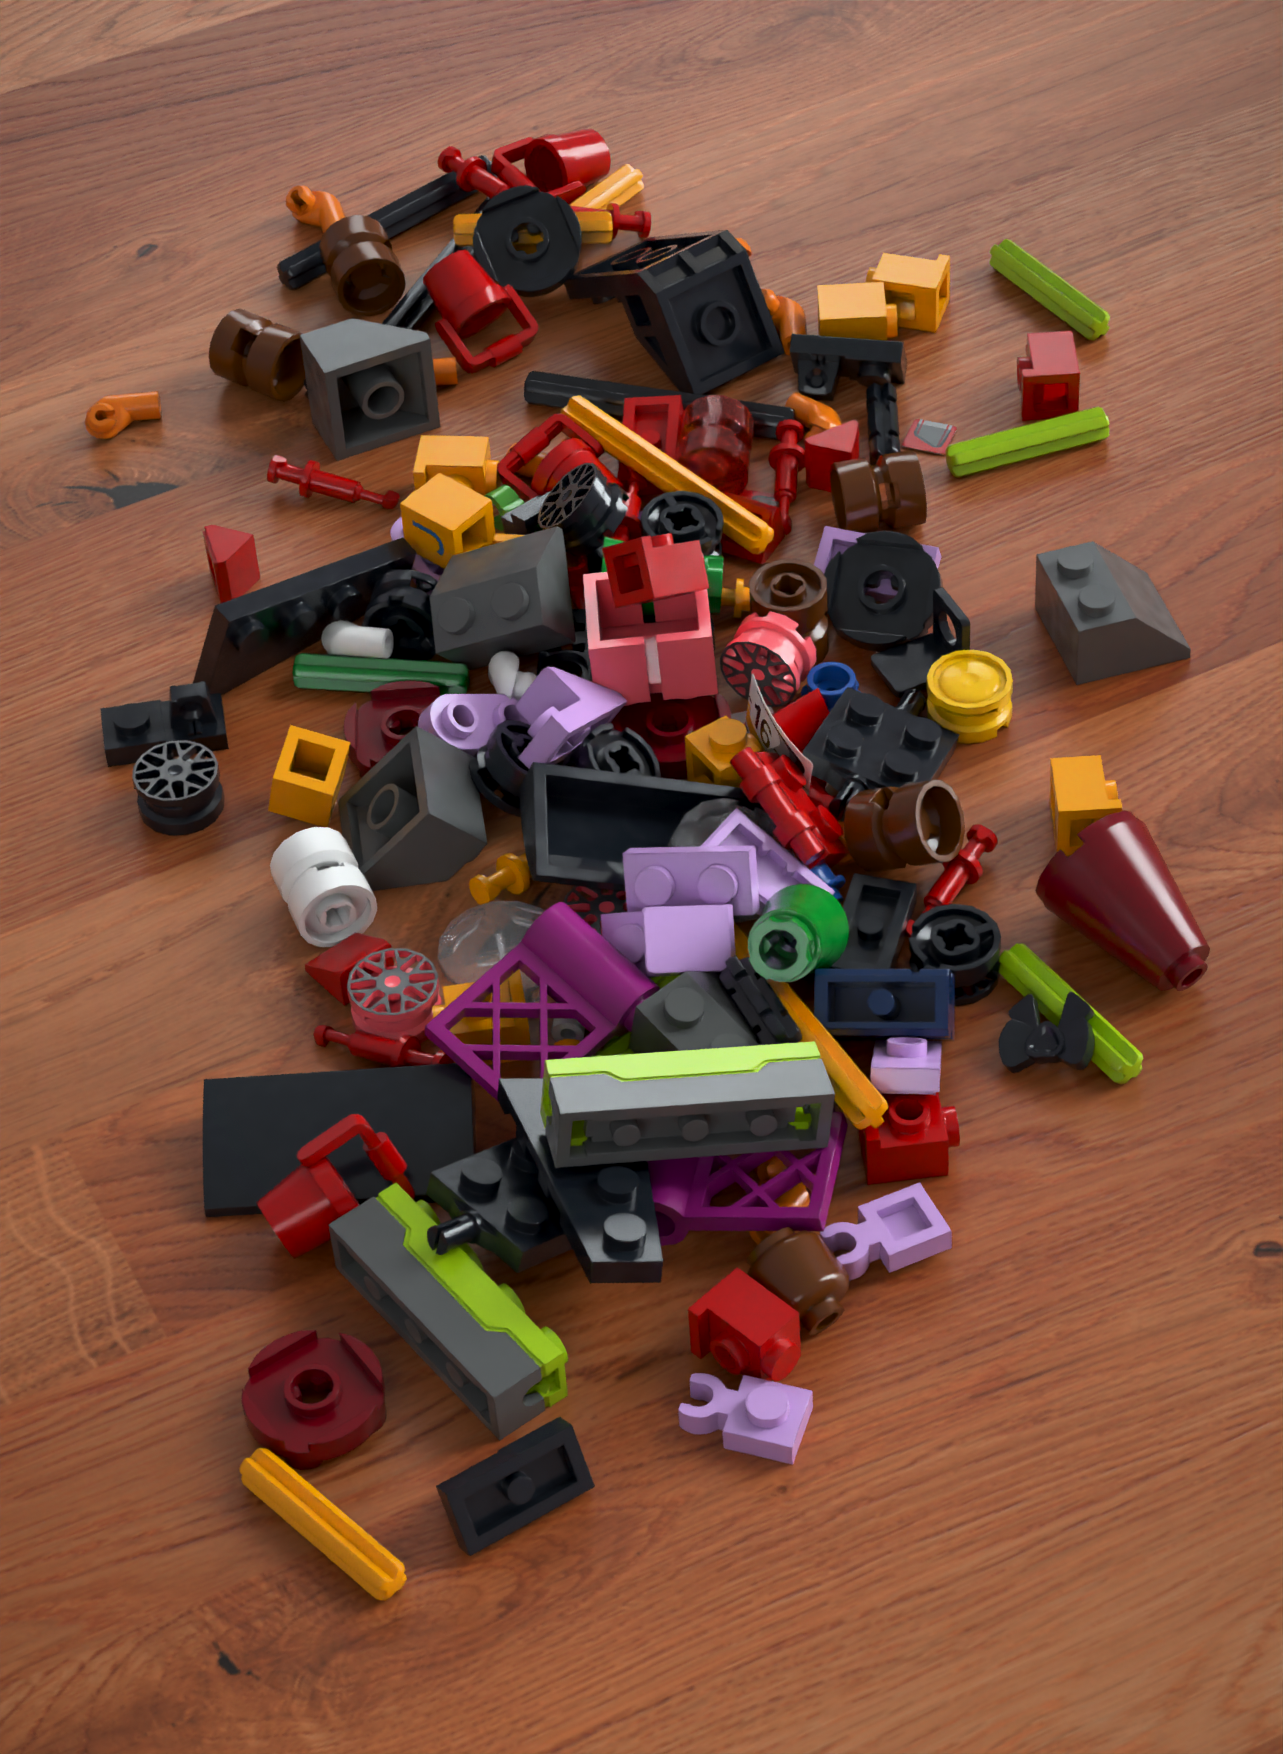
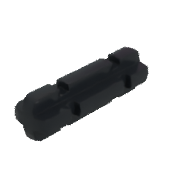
[866,382,901,465]
[719,956,802,1045]

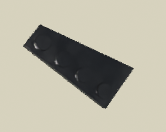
[193,537,417,696]
[497,1078,663,1283]

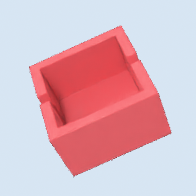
[583,572,718,706]

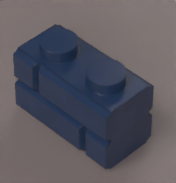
[814,969,955,1041]

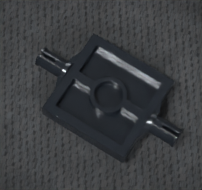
[802,687,960,821]
[426,1138,572,1273]

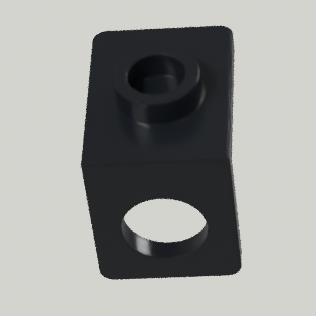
[871,587,970,698]

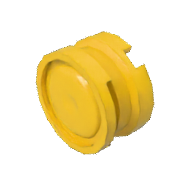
[927,649,1013,744]

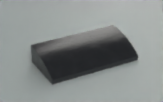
[519,762,780,891]
[203,1063,476,1217]

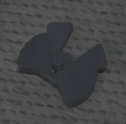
[998,992,1095,1073]

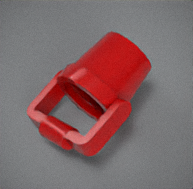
[491,128,611,204]
[423,250,539,373]
[497,413,626,502]
[256,1114,415,1259]

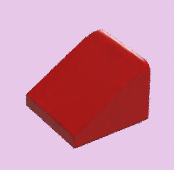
[305,932,394,1006]

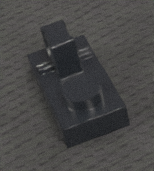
[790,334,907,401]
[100,681,229,767]
[436,1417,595,1556]

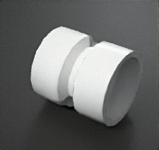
[270,827,377,947]

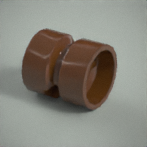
[319,215,406,317]
[208,308,306,402]
[830,450,927,534]
[749,559,829,667]
[844,780,965,872]

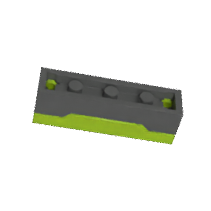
[540,1041,835,1168]
[328,1183,568,1441]

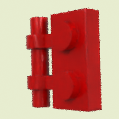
[730,747,849,869]

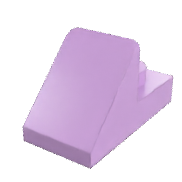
[516,667,627,769]
[601,904,736,978]

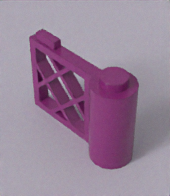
[425,902,660,1101]
[647,1106,848,1246]

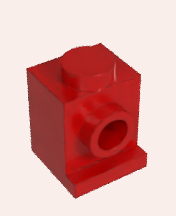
[1017,331,1080,421]
[602,533,709,609]
[857,1092,960,1185]
[688,1267,801,1382]

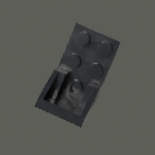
[564,230,785,395]

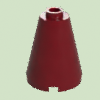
[1035,810,1210,991]

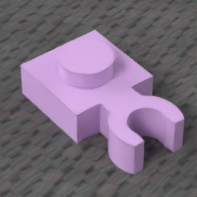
[820,1182,952,1281]
[678,1373,813,1465]

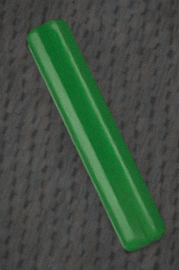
[292,653,470,696]

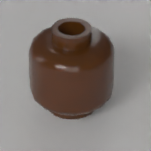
[747,1227,849,1335]

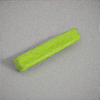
[990,239,1110,341]
[946,407,1110,478]
[998,943,1143,1084]

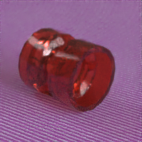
[676,395,754,495]

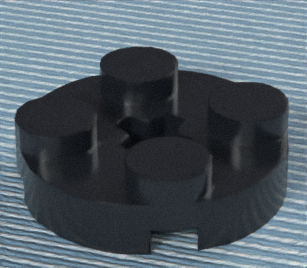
[473,186,582,297]
[824,531,943,652]

